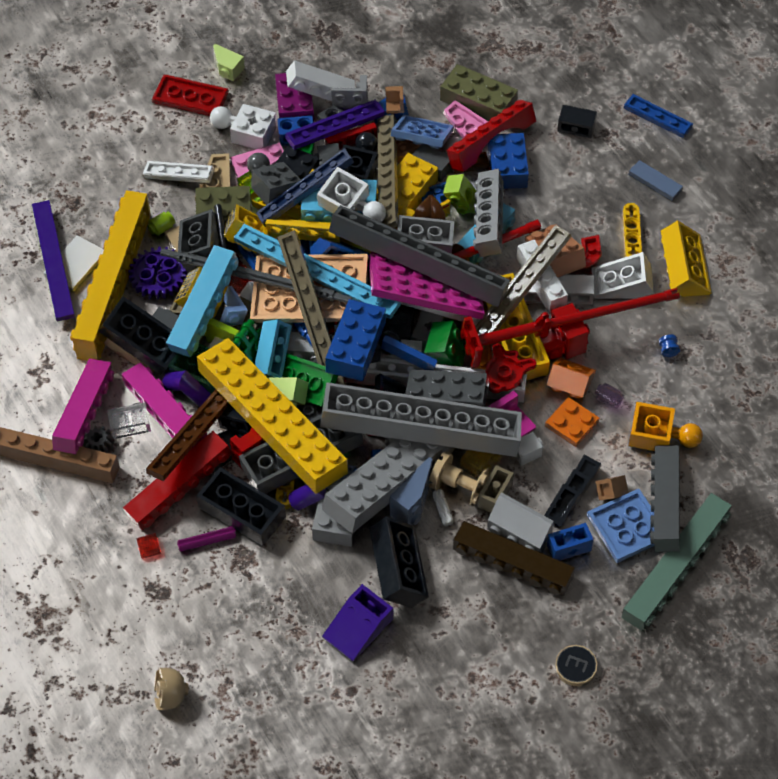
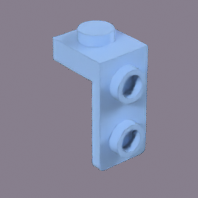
[220,286,248,326]

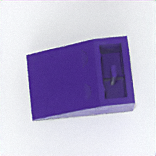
[322,584,394,662]

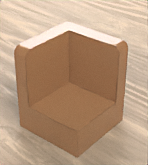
[386,86,404,114]
[595,475,629,501]

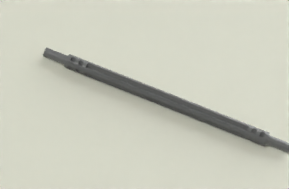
[160,248,353,303]

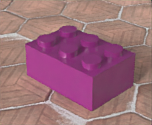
[275,73,314,123]

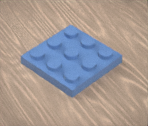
[391,114,454,148]
[587,489,655,563]

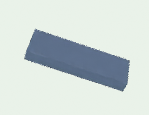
[628,160,683,201]

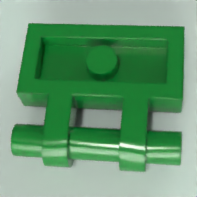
[233,319,261,364]

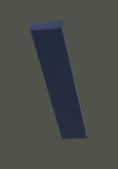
[256,148,354,227]

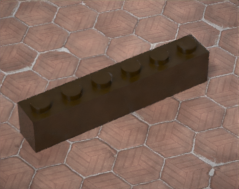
[453,521,575,596]

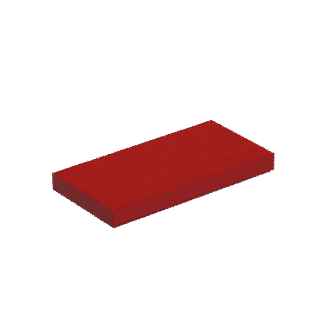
[152,74,229,116]

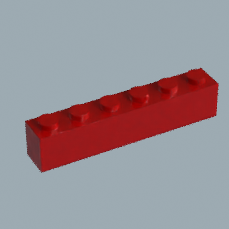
[123,431,231,531]

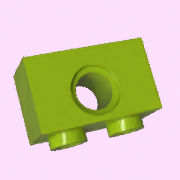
[443,174,477,214]

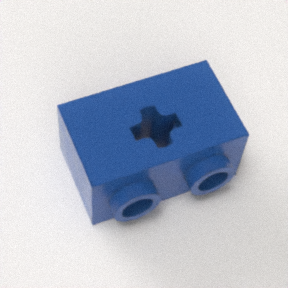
[547,523,594,561]

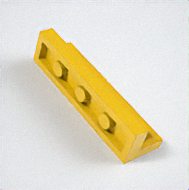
[265,218,342,243]

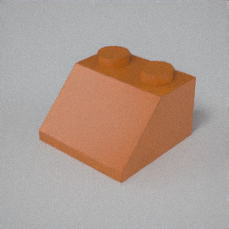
[547,358,596,399]

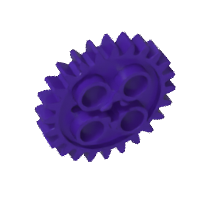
[128,246,188,300]

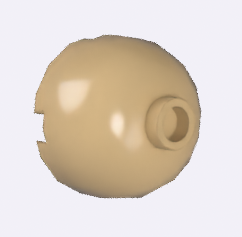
[154,668,189,710]

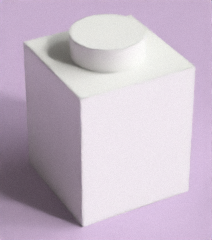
[516,432,544,466]

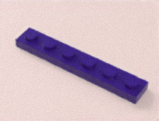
[285,99,385,150]

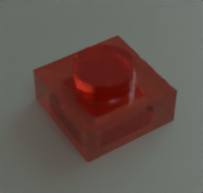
[136,533,161,559]

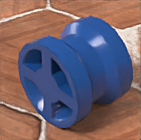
[659,334,680,357]

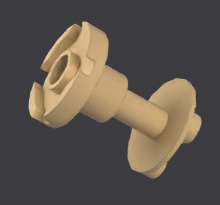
[429,451,490,507]

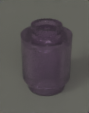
[594,382,625,408]

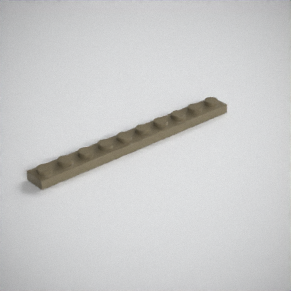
[378,113,398,228]
[277,230,346,385]

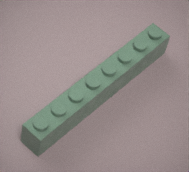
[621,493,732,631]

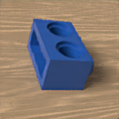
[278,116,315,146]

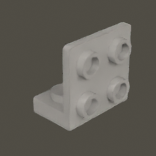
[331,75,368,111]

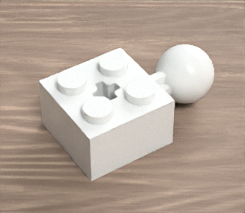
[210,104,277,149]
[317,167,386,223]

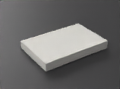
[44,235,104,292]

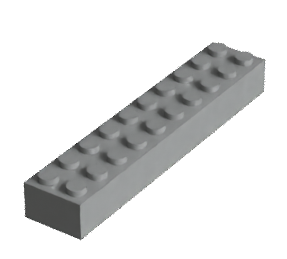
[320,382,522,457]

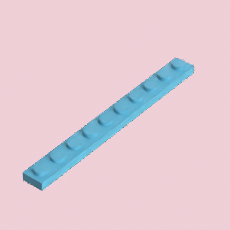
[234,224,401,319]

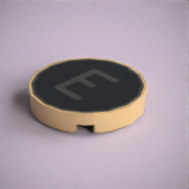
[555,645,597,686]

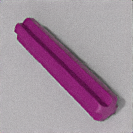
[177,526,236,552]

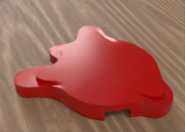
[485,343,537,393]

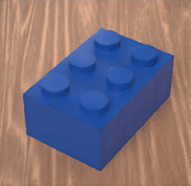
[488,133,529,189]

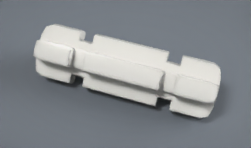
[433,489,453,526]

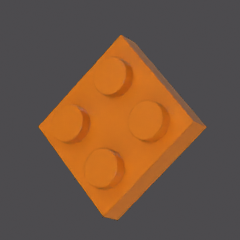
[545,397,600,447]

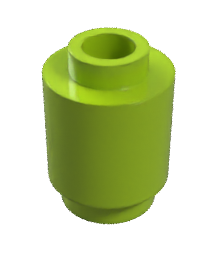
[147,211,176,236]

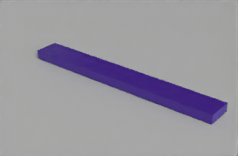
[32,200,75,322]

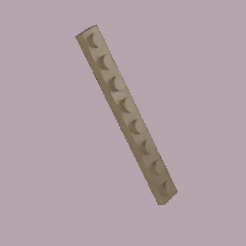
[464,225,572,349]

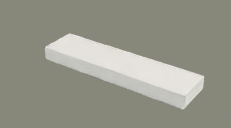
[142,161,215,183]

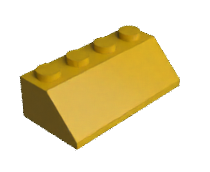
[661,220,712,297]

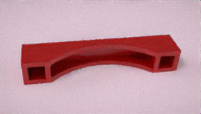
[447,100,537,172]

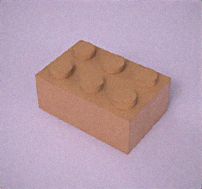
[525,224,586,278]

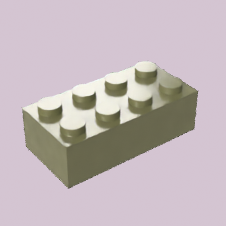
[440,64,518,121]

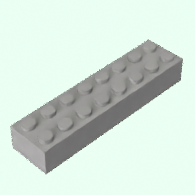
[322,439,455,533]

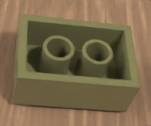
[195,186,252,225]

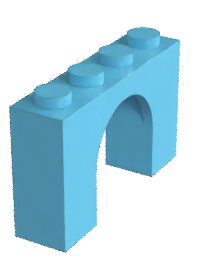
[301,179,377,223]

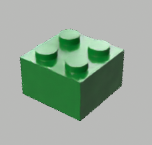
[424,321,466,367]

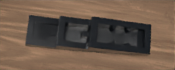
[544,454,602,527]

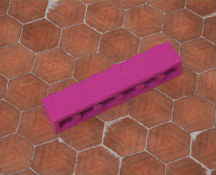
[52,358,114,454]
[121,362,208,445]

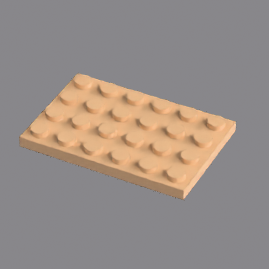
[250,254,369,323]

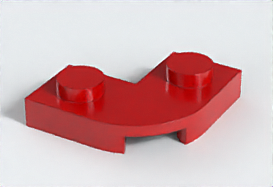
[581,235,602,269]

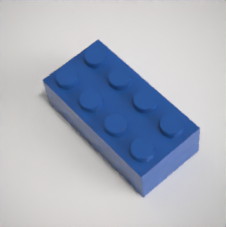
[325,299,386,381]

